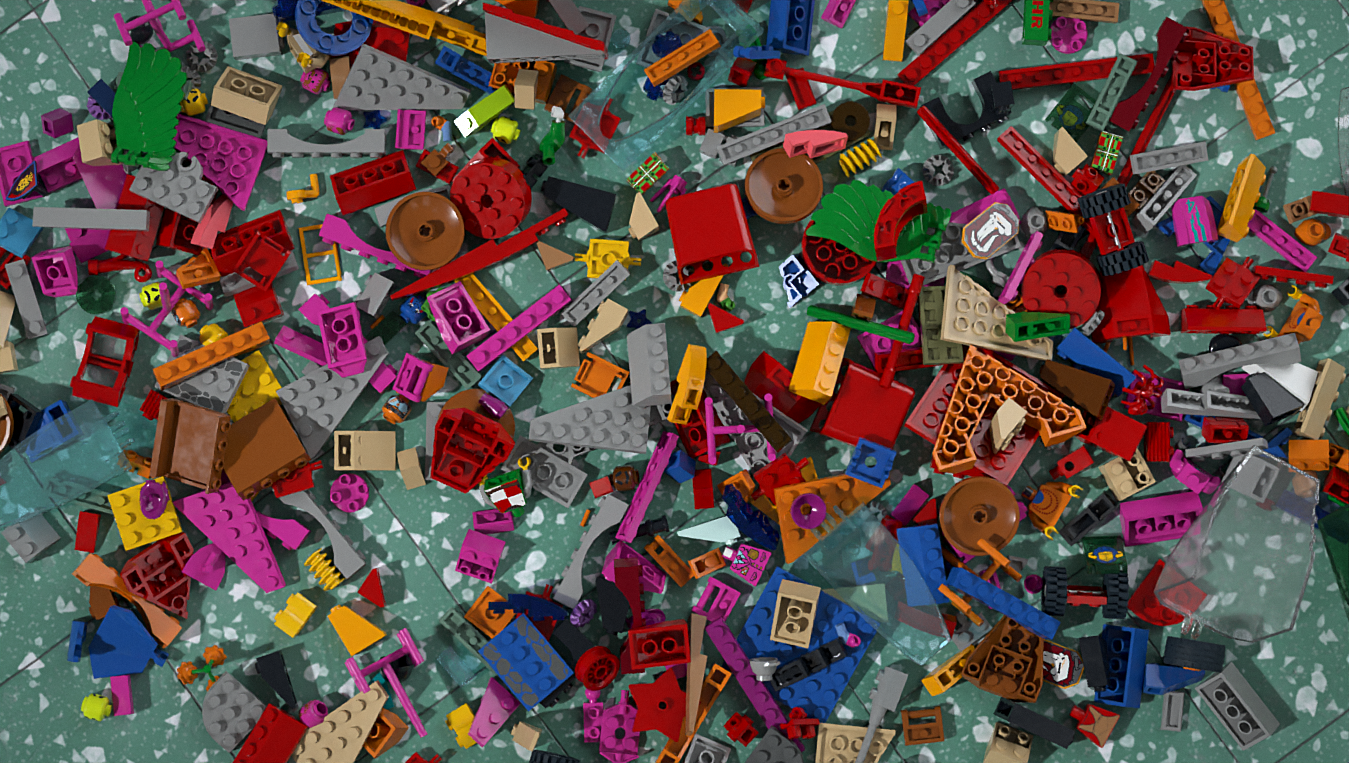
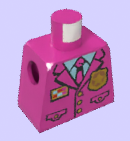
[722,544,771,587]

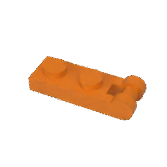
[644,535,694,587]

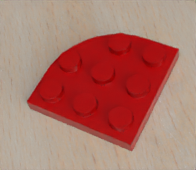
[1127,559,1207,626]

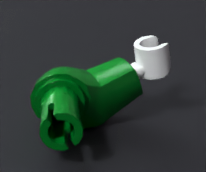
[539,106,565,166]

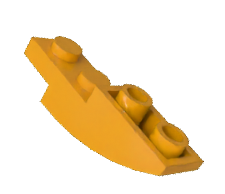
[667,344,707,425]

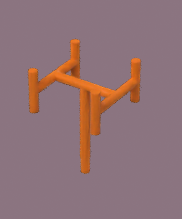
[938,538,1022,627]

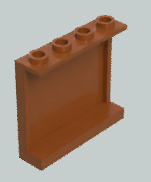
[149,398,231,494]
[223,398,312,501]

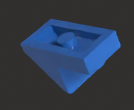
[1256,427,1293,458]

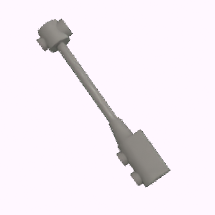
[855,666,908,763]

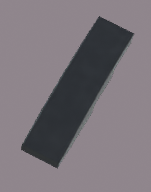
[770,637,848,691]

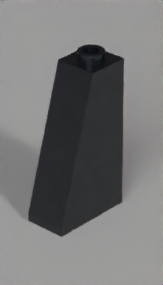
[541,176,616,234]
[993,697,1075,749]

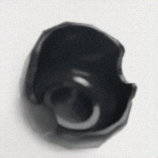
[125,15,153,45]

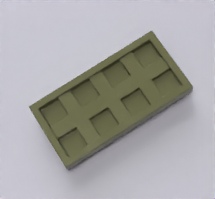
[918,286,964,365]

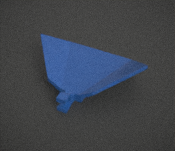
[88,605,169,679]

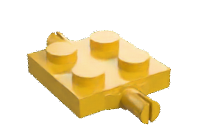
[575,239,641,281]

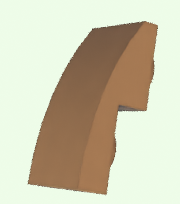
[329,56,351,99]
[1129,171,1165,212]
[1283,191,1322,224]

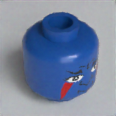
[400,295,428,324]

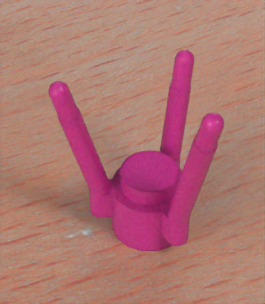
[650,175,687,212]

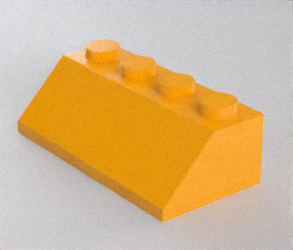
[1217,153,1266,242]
[788,321,851,405]

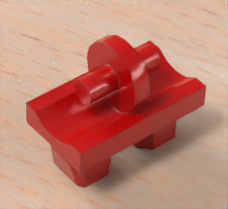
[780,707,820,739]

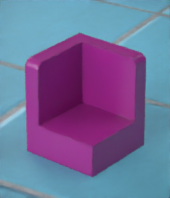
[41,108,74,138]

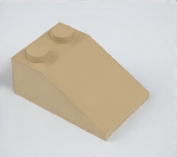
[770,579,821,648]

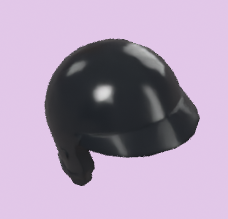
[379,654,415,683]

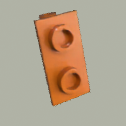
[1045,210,1085,233]
[117,450,154,479]

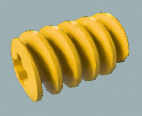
[839,138,882,178]
[304,548,346,591]

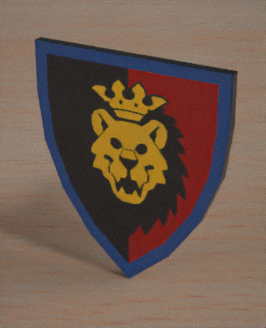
[5,161,47,201]

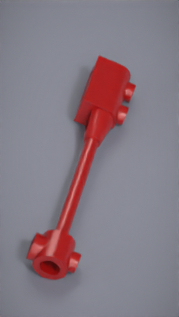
[764,58,921,109]

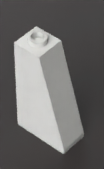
[1241,363,1318,411]

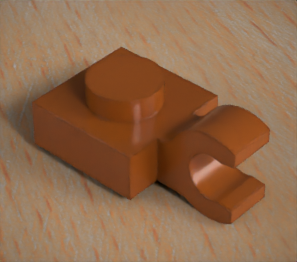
[421,143,454,177]

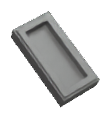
[1160,691,1185,732]

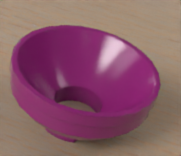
[790,493,826,529]

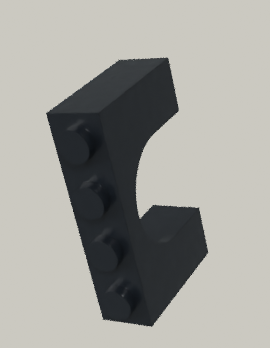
[921,71,1012,150]
[540,619,595,709]

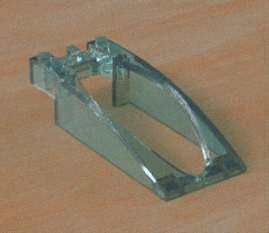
[568,0,764,171]

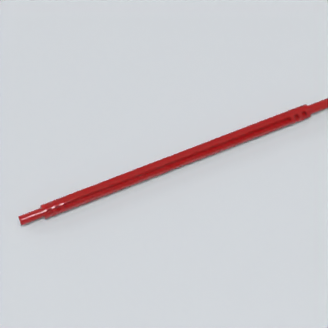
[1061,76,1176,293]

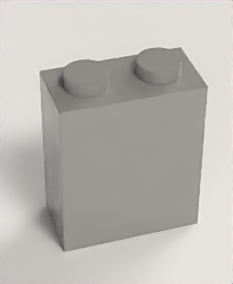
[229,13,285,60]

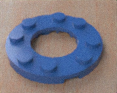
[295,0,373,56]

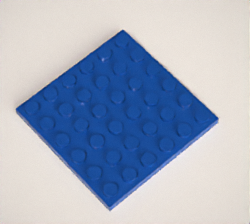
[721,566,881,723]

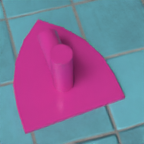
[182,543,226,591]

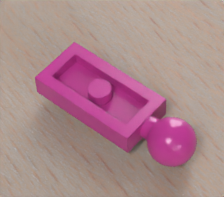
[583,688,603,743]

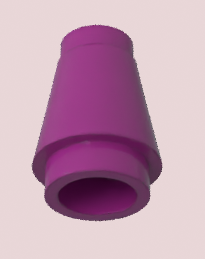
[478,393,508,420]

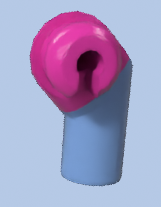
[835,623,861,647]

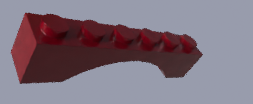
[1109,17,1188,131]
[614,557,646,674]

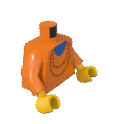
[1263,285,1324,344]
[1021,482,1083,541]

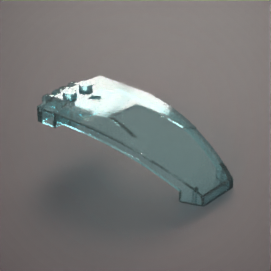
[0,399,135,531]
[803,502,952,666]

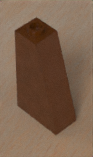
[1039,359,1116,421]

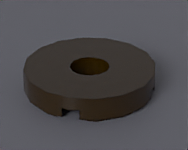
[831,101,870,141]

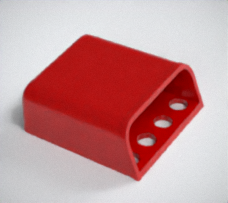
[665,184,759,285]
[809,357,915,449]

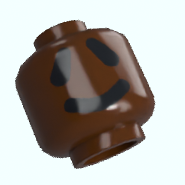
[610,465,640,491]

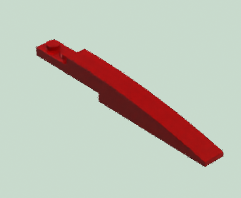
[390,208,569,301]

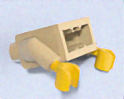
[276,21,334,74]

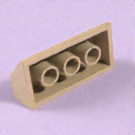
[1292,358,1346,440]

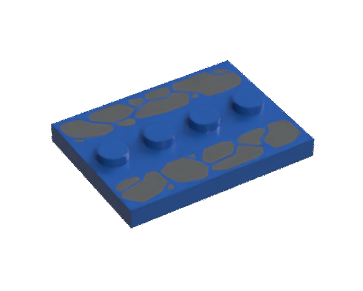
[478,613,574,712]

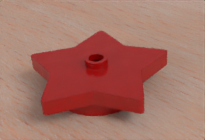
[628,667,701,742]

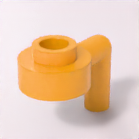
[286,174,320,204]

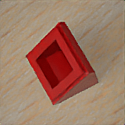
[589,475,613,498]

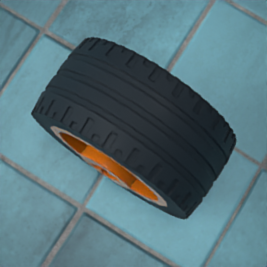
[1164,636,1225,673]

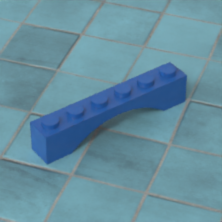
[944,567,1061,640]

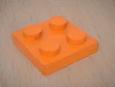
[464,586,519,639]

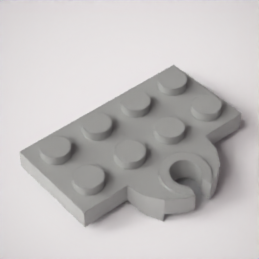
[129,152,218,223]
[501,435,588,508]

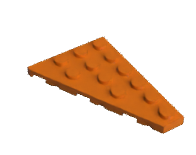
[774,473,891,564]

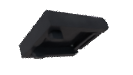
[7,393,43,454]

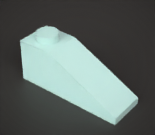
[677,514,740,545]

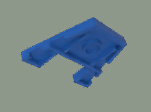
[1156,196,1230,277]

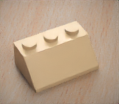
[211,66,282,125]

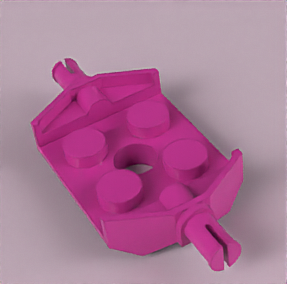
[598,690,640,763]

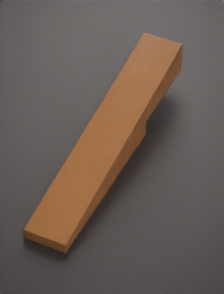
[685,613,707,736]

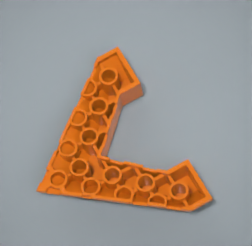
[932,344,1087,474]

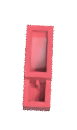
[783,130,848,159]
[191,194,233,249]

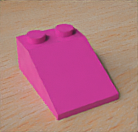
[427,281,490,354]
[602,540,667,594]

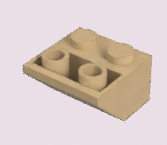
[77,119,123,166]
[537,328,580,370]
[989,397,1027,454]
[1098,448,1156,501]
[983,722,1034,763]

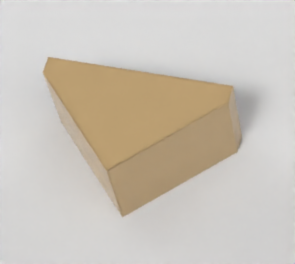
[514,69,539,110]
[0,340,19,374]
[397,447,426,490]

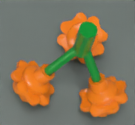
[177,645,227,692]

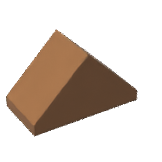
[537,241,575,272]

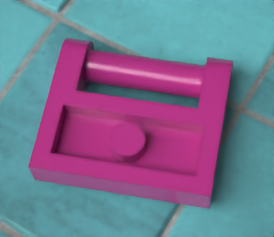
[392,353,434,402]
[691,576,741,622]

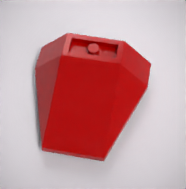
[1171,27,1254,91]
[1091,265,1171,344]
[744,351,821,423]

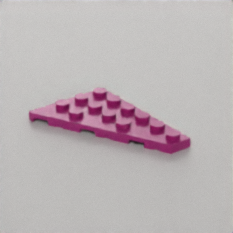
[173,114,267,211]
[173,481,286,593]

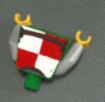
[478,457,532,517]

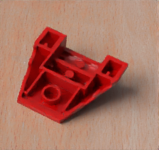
[331,20,412,67]
[430,407,515,494]

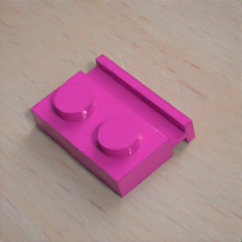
[395,109,427,151]

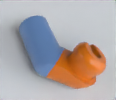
[431,116,453,142]

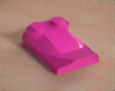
[949,188,1021,225]
[317,302,367,378]

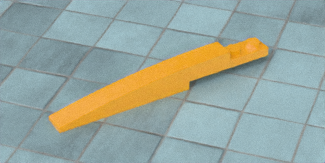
[321,0,487,57]

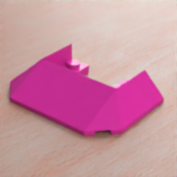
[33,137,127,263]

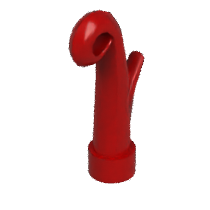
[88,254,152,283]

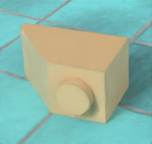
[873,104,896,150]

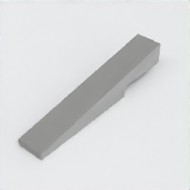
[32,207,150,231]
[1161,388,1261,420]

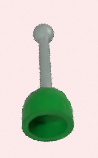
[1253,166,1277,213]

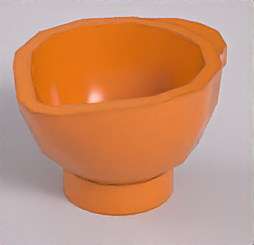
[1294,218,1331,246]

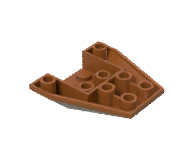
[961,615,1044,703]

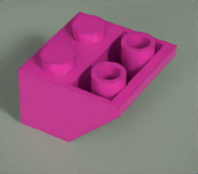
[455,529,506,584]

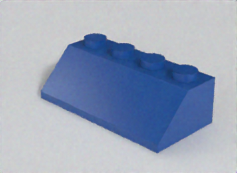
[766,0,815,56]
[1055,328,1136,398]
[896,522,949,607]
[1094,624,1149,708]

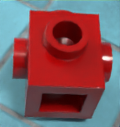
[1071,164,1105,196]
[724,712,759,747]

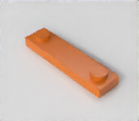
[644,29,721,87]

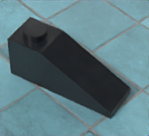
[255,651,298,709]

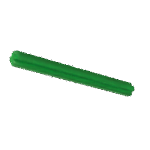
[807,305,915,344]

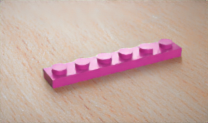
[615,431,679,543]

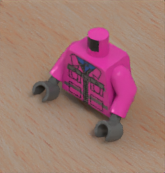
[1170,438,1225,494]

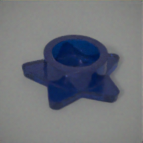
[363,110,387,129]
[627,309,652,329]

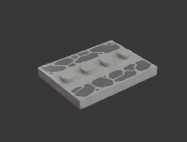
[154,335,249,414]

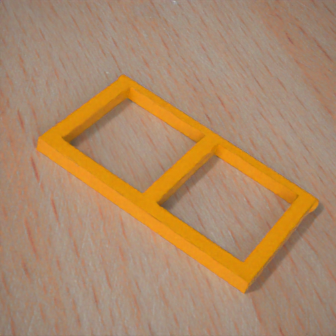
[299,224,342,285]

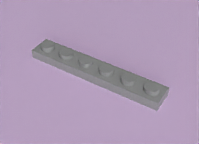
[716,104,832,166]

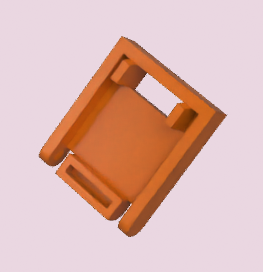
[571,352,630,398]

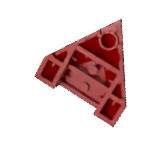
[119,532,194,619]

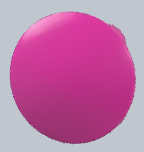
[1050,17,1088,54]
[330,473,369,513]

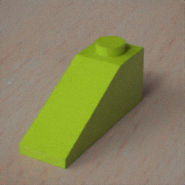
[454,85,515,137]

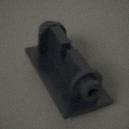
[521,153,548,189]

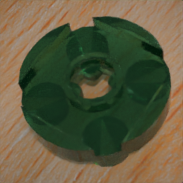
[76,275,116,315]

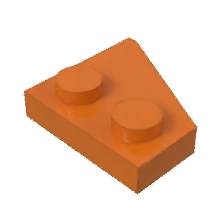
[176,248,221,289]
[717,469,755,518]

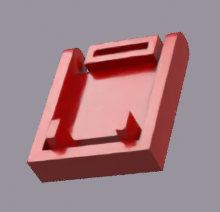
[232,231,291,292]

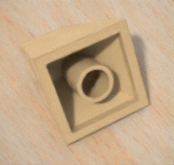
[1052,127,1088,176]
[628,192,659,241]

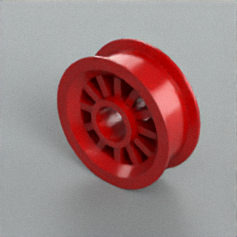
[575,646,620,691]

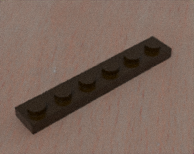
[706,351,792,453]

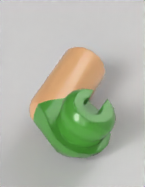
[717,283,735,311]

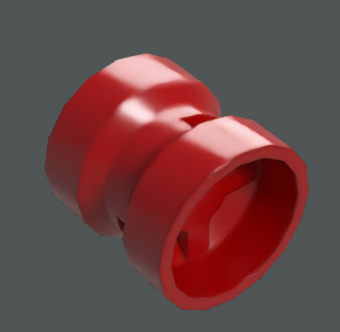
[686,116,706,136]

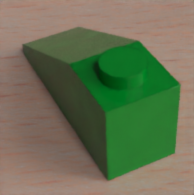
[1006,312,1070,342]

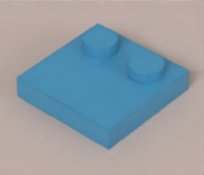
[0,208,43,258]
[478,354,533,409]

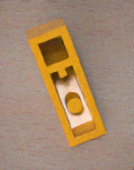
[883,0,909,62]
[679,263,729,318]
[921,644,975,696]

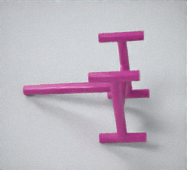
[114,0,206,52]
[120,260,213,357]
[705,393,776,465]
[345,628,427,738]

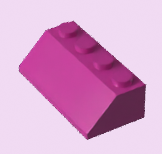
[1120,491,1203,547]

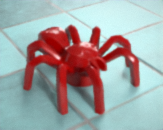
[1121,365,1164,415]

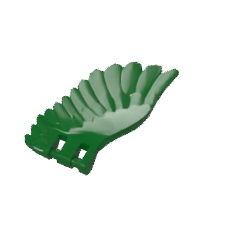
[111,42,187,171]
[806,180,951,263]

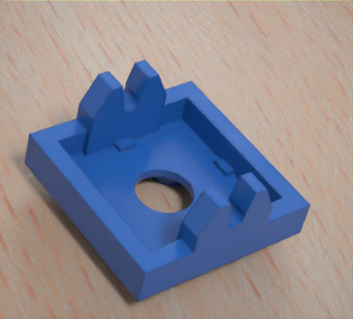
[845,437,897,488]

